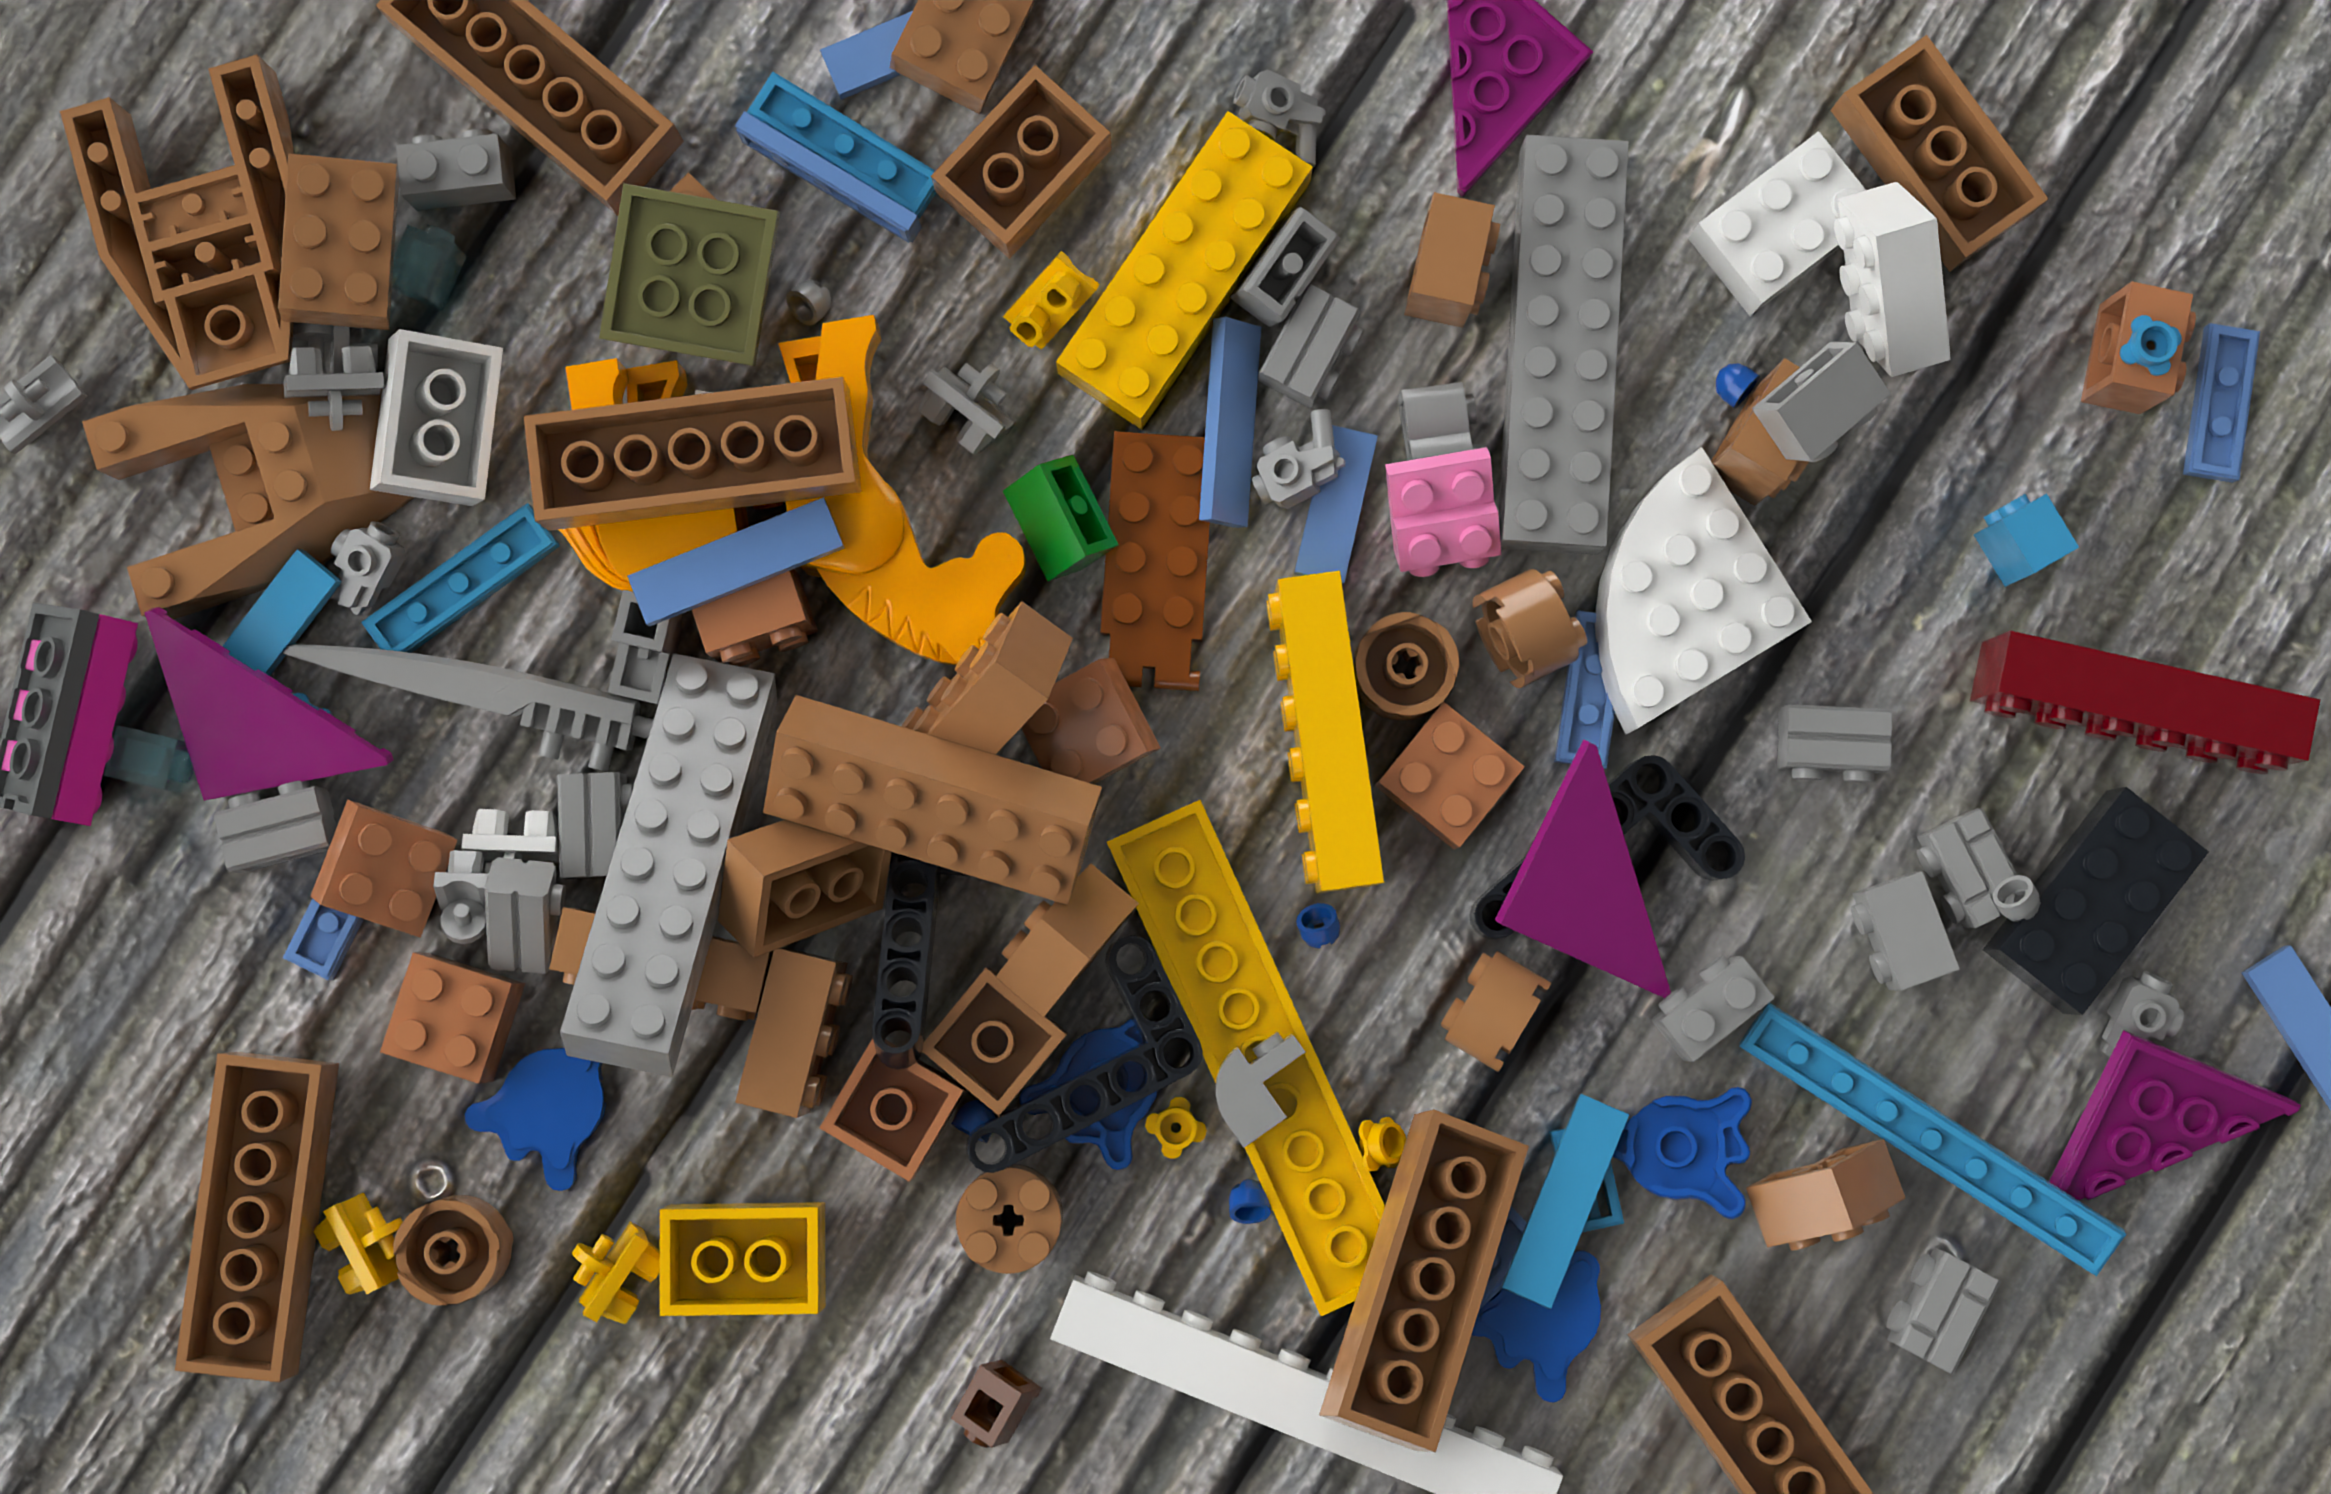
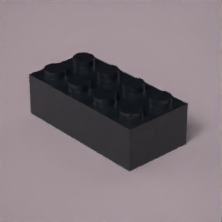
[1983,787,2209,1015]

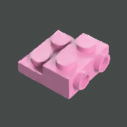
[1385,447,1501,577]

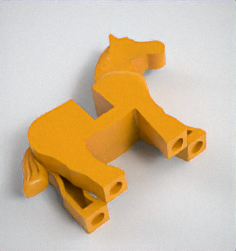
[558,315,1026,666]

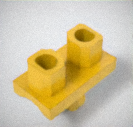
[1003,251,1100,350]
[313,1192,403,1295]
[572,1221,660,1324]

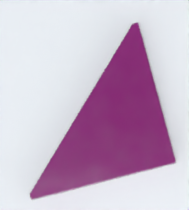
[1446,0,1593,197]
[144,607,394,801]
[1495,739,1671,998]
[2049,1030,2301,1200]

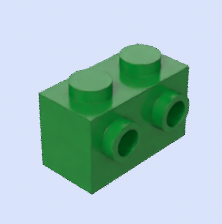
[1003,454,1119,581]

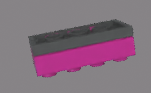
[0,602,138,826]

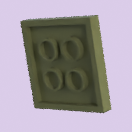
[599,183,780,366]

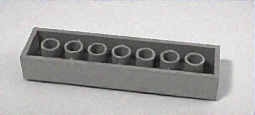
[1498,135,1629,555]
[560,653,777,1077]

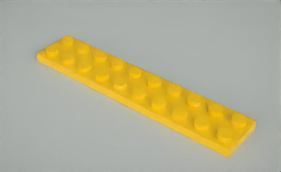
[1107,800,1385,1316]

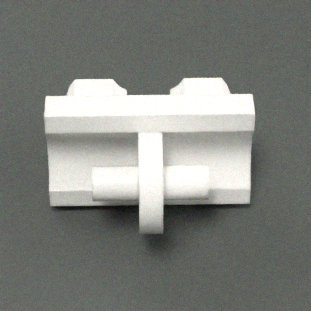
[462,809,559,874]

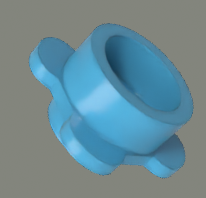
[2120,315,2182,376]

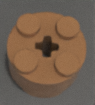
[1472,569,1587,688]
[1353,612,1459,721]
[1441,950,1551,1072]
[956,1164,1063,1274]
[393,1195,513,1305]

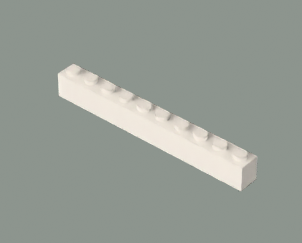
[1050,1271,1563,1494]

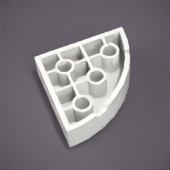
[1595,447,1812,735]

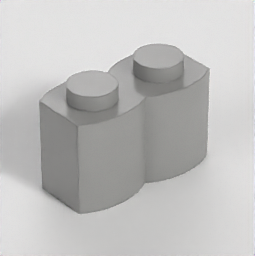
[1398,382,1481,461]

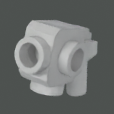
[1233,69,1326,167]
[1252,409,1346,509]
[330,521,406,615]
[2102,971,2184,1057]

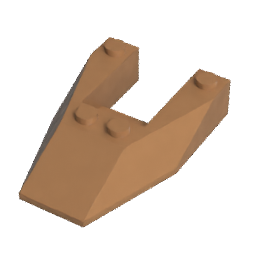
[60,54,294,390]
[82,384,415,620]

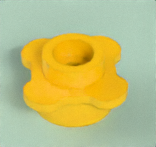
[1145,1097,1207,1159]
[1359,1117,1406,1172]

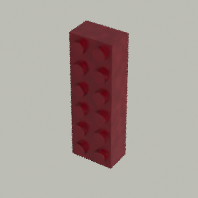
[1970,631,2321,774]

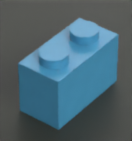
[1974,493,2079,587]

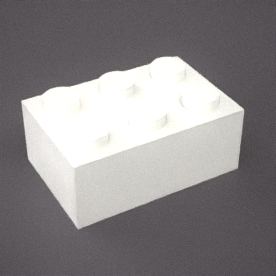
[1688,131,1866,317]
[1834,182,1951,377]
[370,329,503,506]

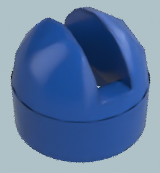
[1716,363,1760,409]
[1296,903,1340,949]
[951,1100,995,1143]
[1229,1179,1271,1224]

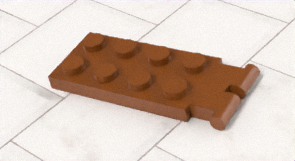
[1100,431,1210,691]

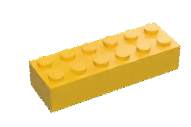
[1056,111,1313,430]
[1266,571,1384,894]

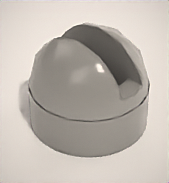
[786,280,832,325]
[1993,875,2041,922]

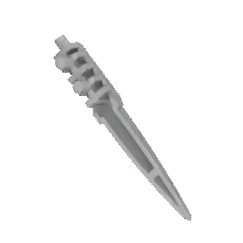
[283,644,654,772]

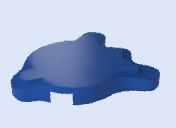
[1019,1019,1157,1170]
[465,1048,606,1191]
[1612,1087,1752,1220]
[1472,1250,1601,1402]

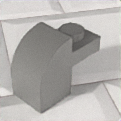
[608,590,682,704]
[1215,1032,1305,1148]

